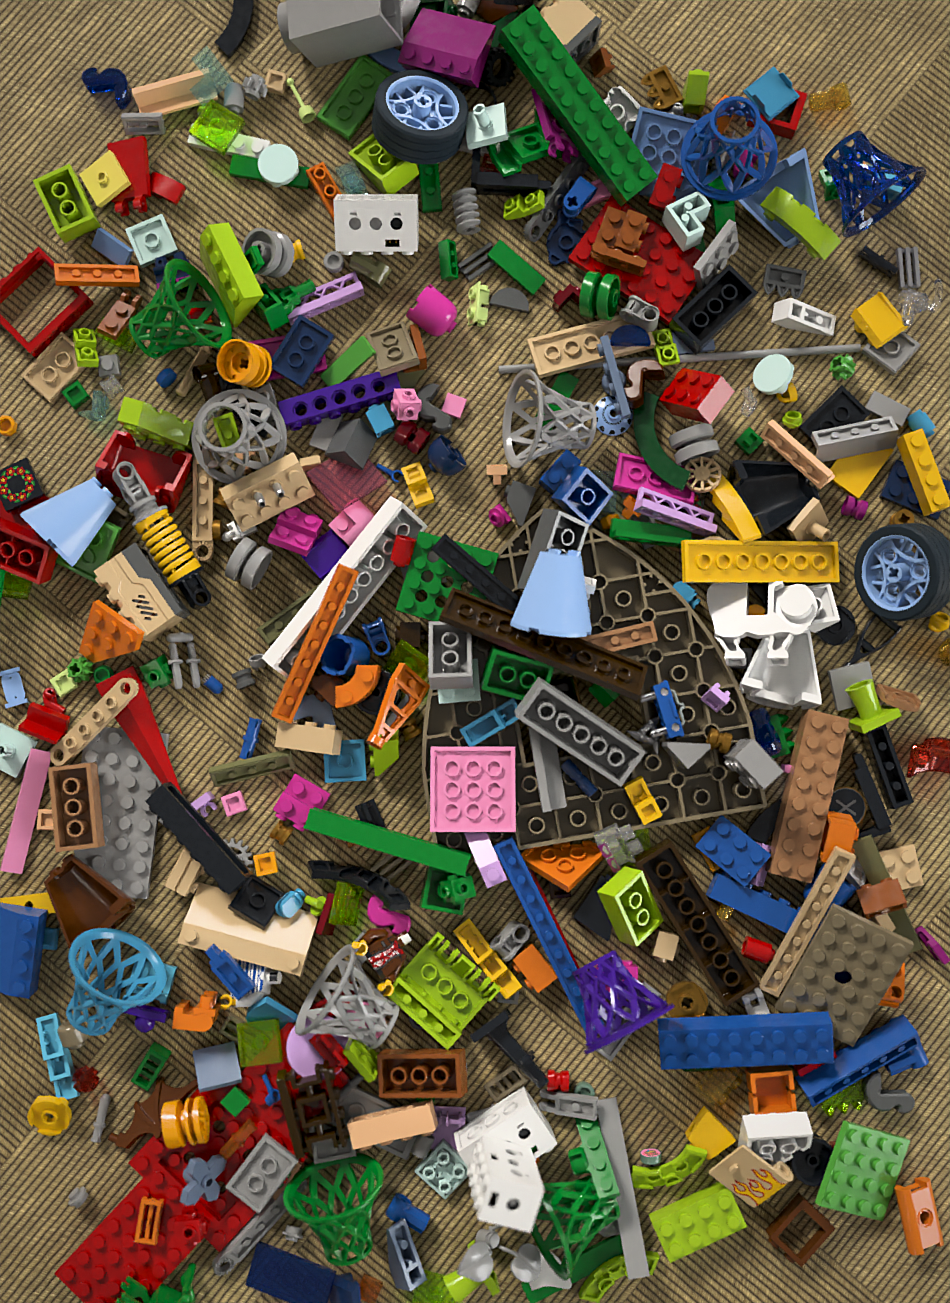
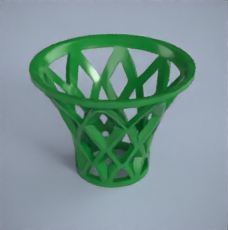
[129,258,232,359]
[283,1153,384,1266]
[531,1174,620,1280]

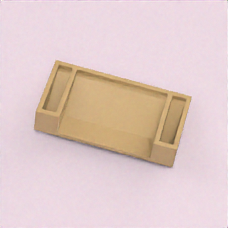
[177,883,319,976]

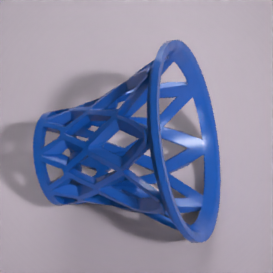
[680,96,778,201]

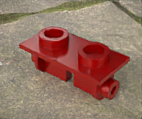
[308,1034,349,1074]

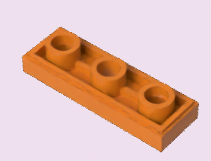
[305,162,342,222]

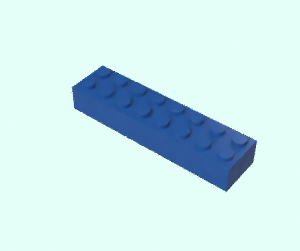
[657,1011,834,1070]

